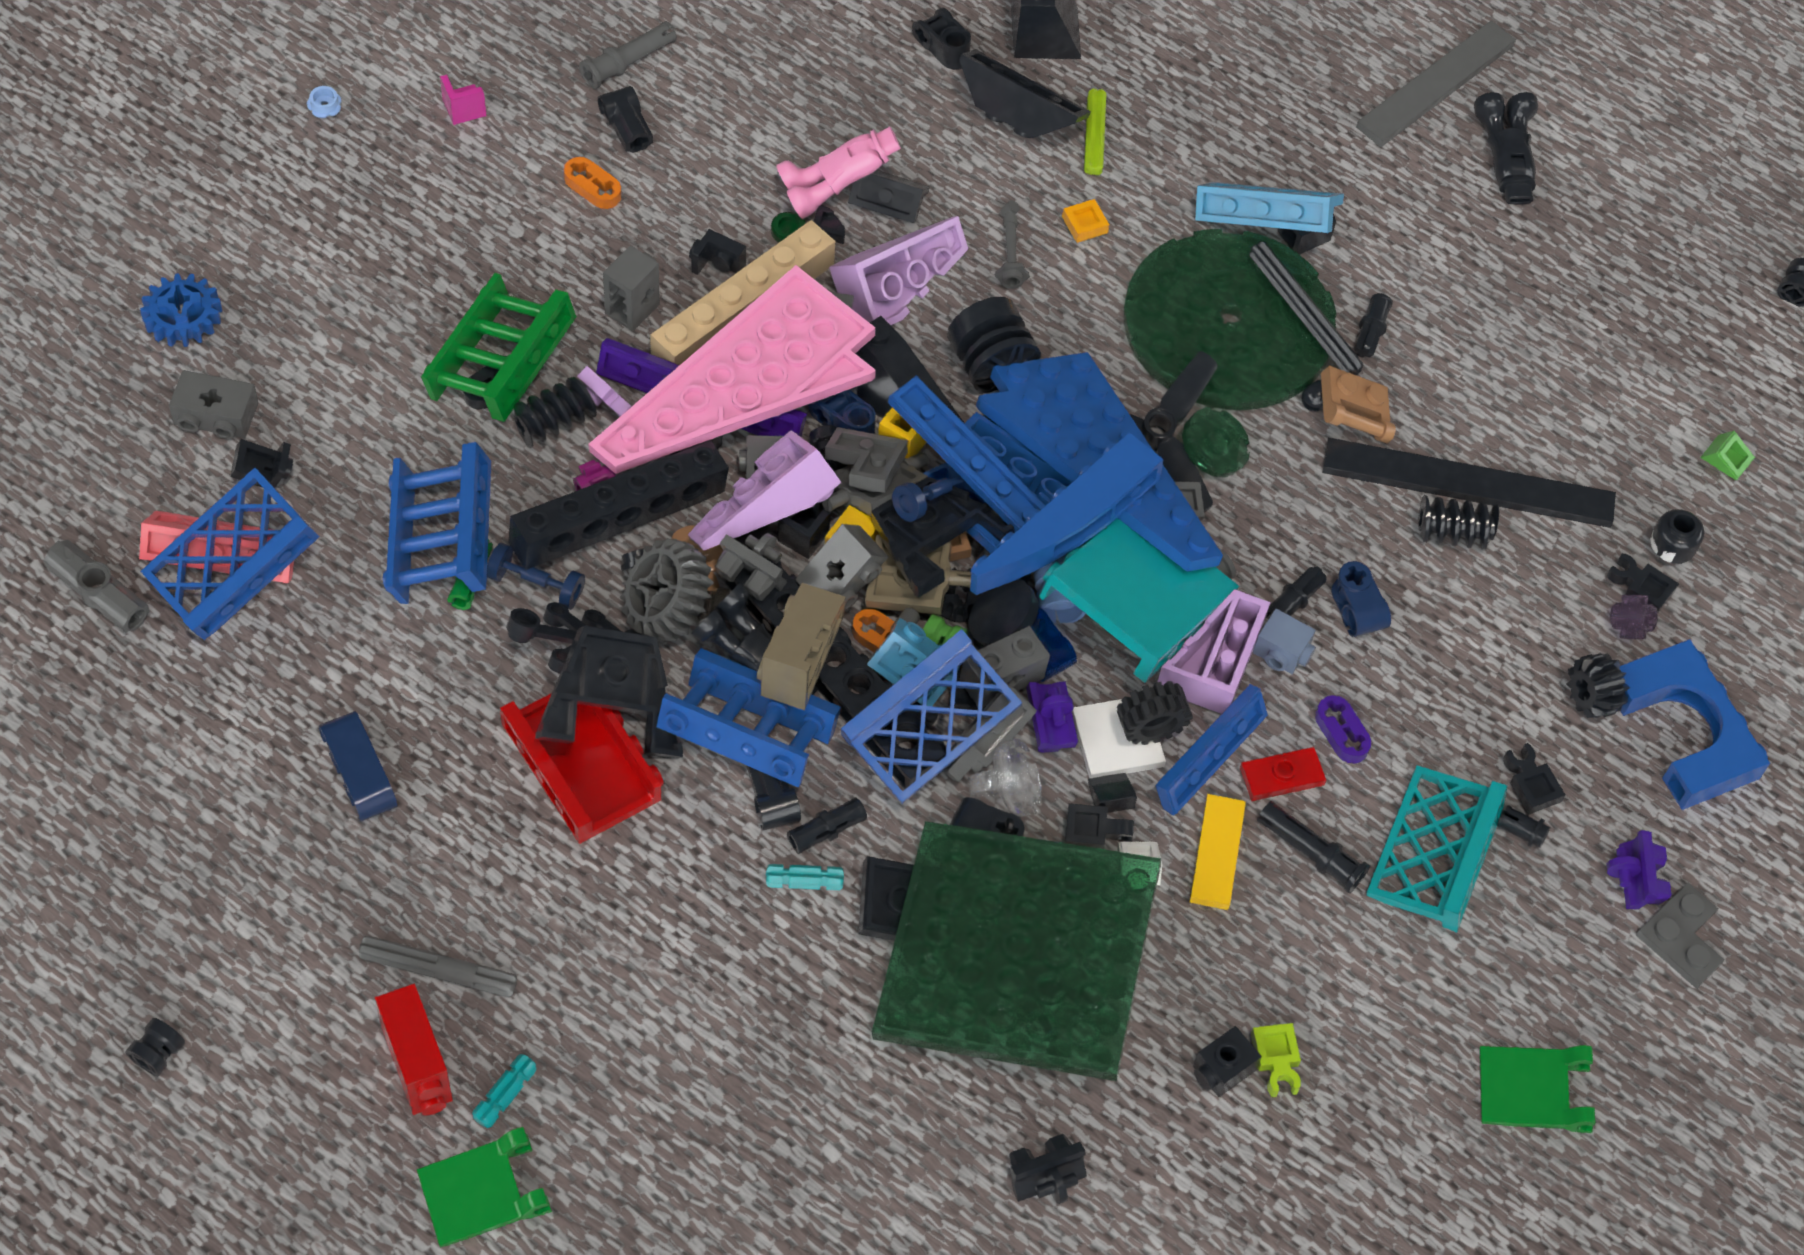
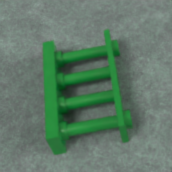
[421,273,577,422]

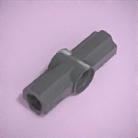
[43,539,150,633]

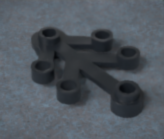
[506,602,647,674]

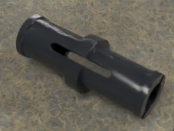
[787,797,867,854]

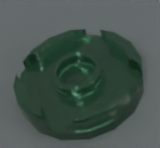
[1182,407,1250,478]

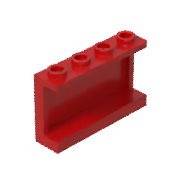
[500,693,664,844]

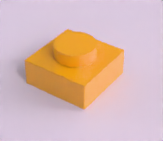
[1062,199,1110,243]

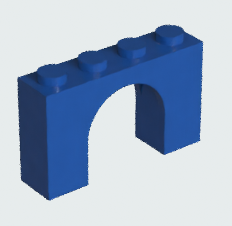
[1620,639,1770,810]

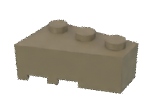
[757,583,846,710]

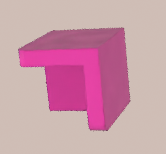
[440,74,486,125]

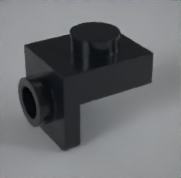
[230,439,293,488]

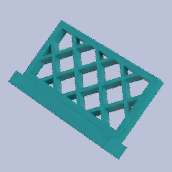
[1367,765,1507,933]

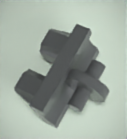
[715,533,787,601]

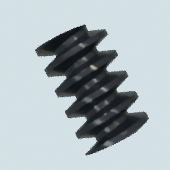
[514,377,597,448]
[1418,495,1500,550]

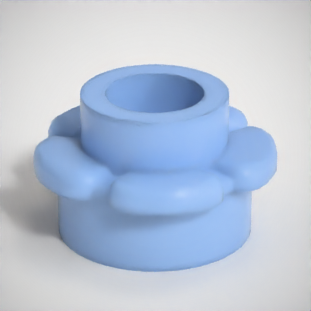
[307,86,342,118]

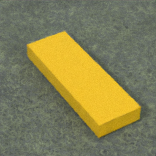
[1189,794,1246,910]

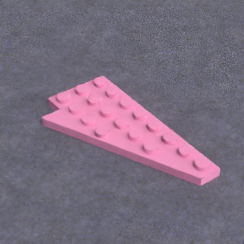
[589,265,875,474]

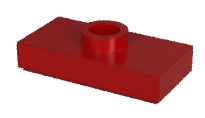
[1240,747,1326,801]

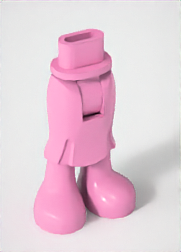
[776,126,901,219]

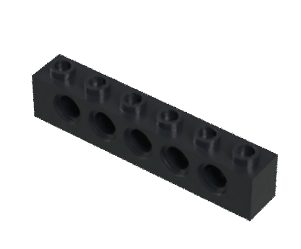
[508,440,729,570]

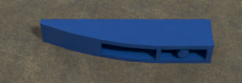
[970,432,1163,595]

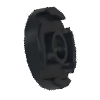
[968,579,1039,647]

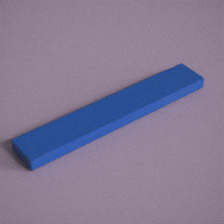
[888,375,1046,532]

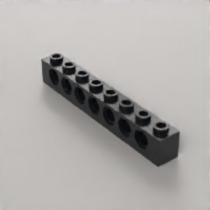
[721,546,946,789]

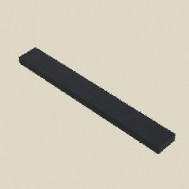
[1322,437,1616,528]

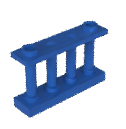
[383,442,491,604]
[656,648,841,788]

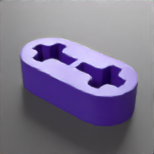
[1315,695,1372,764]

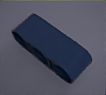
[318,711,398,822]

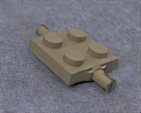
[865,535,971,615]

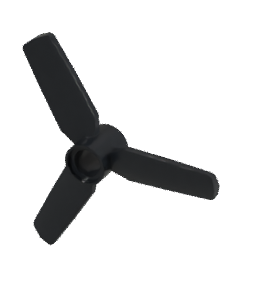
[1130,351,1217,513]

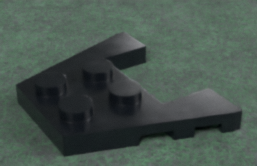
[871,476,1015,598]
[535,626,683,759]

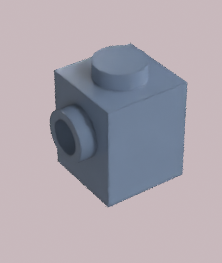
[1253,609,1316,675]

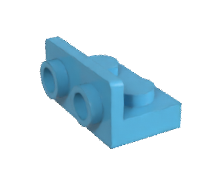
[867,618,960,706]

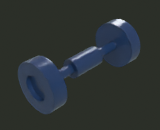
[892,466,975,522]
[487,542,585,610]

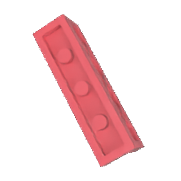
[139,511,294,583]

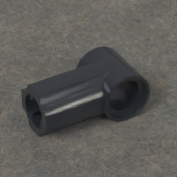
[597,86,653,153]
[746,765,801,830]

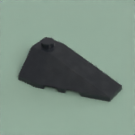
[850,316,964,444]

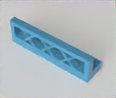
[1195,182,1344,233]

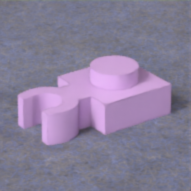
[577,366,632,417]

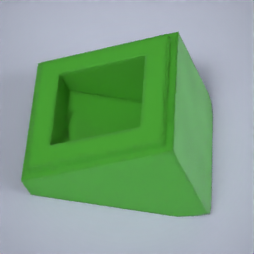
[1700,431,1755,480]

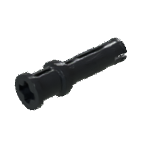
[1257,801,1370,894]

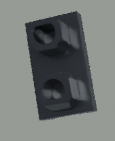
[1009,1134,1087,1204]

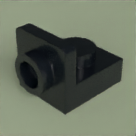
[689,229,746,275]

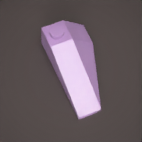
[829,216,968,325]
[688,430,841,551]

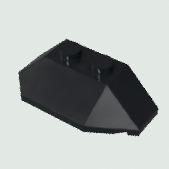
[959,49,1091,138]

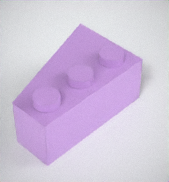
[1158,589,1270,714]

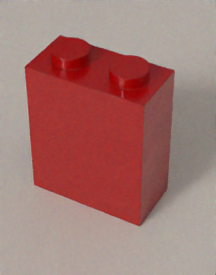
[374,983,453,1115]

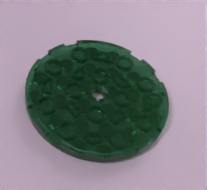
[1124,229,1337,410]

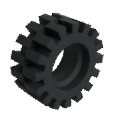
[1116,681,1193,745]

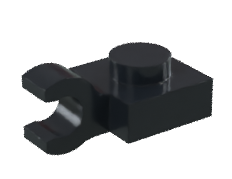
[1065,803,1134,849]

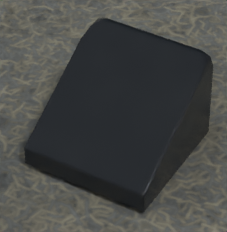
[1088,773,1137,813]

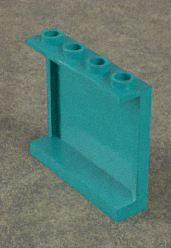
[1039,518,1239,683]

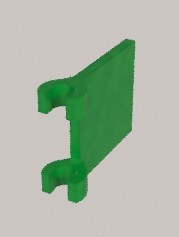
[1480,1045,1596,1133]
[417,1127,552,1248]

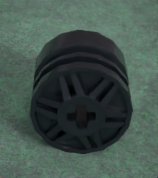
[947,297,1041,393]

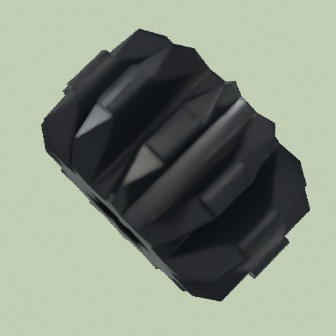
[1566,653,1630,718]

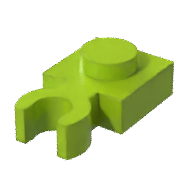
[1251,1023,1301,1097]

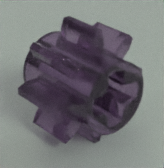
[1610,595,1658,640]

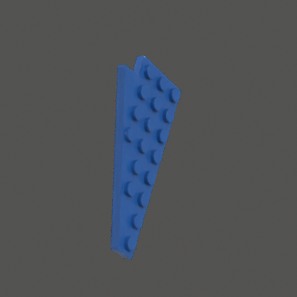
[976,352,1223,572]

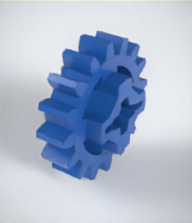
[140,273,223,347]

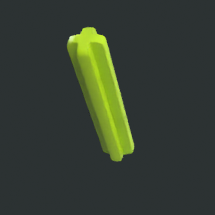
[1084,88,1106,175]

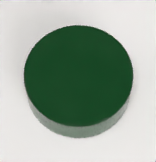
[771,212,806,243]

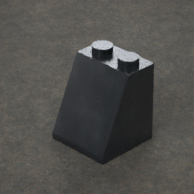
[1011,0,1081,59]

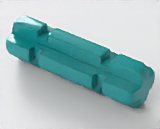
[766,864,844,890]
[472,1054,537,1128]

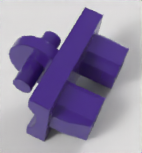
[1026,681,1078,753]
[1606,830,1672,910]

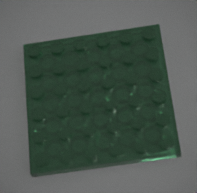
[872,821,1161,1081]

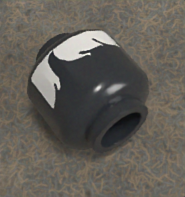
[1650,509,1705,564]

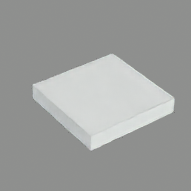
[1072,699,1166,778]

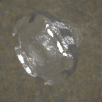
[968,738,1042,818]

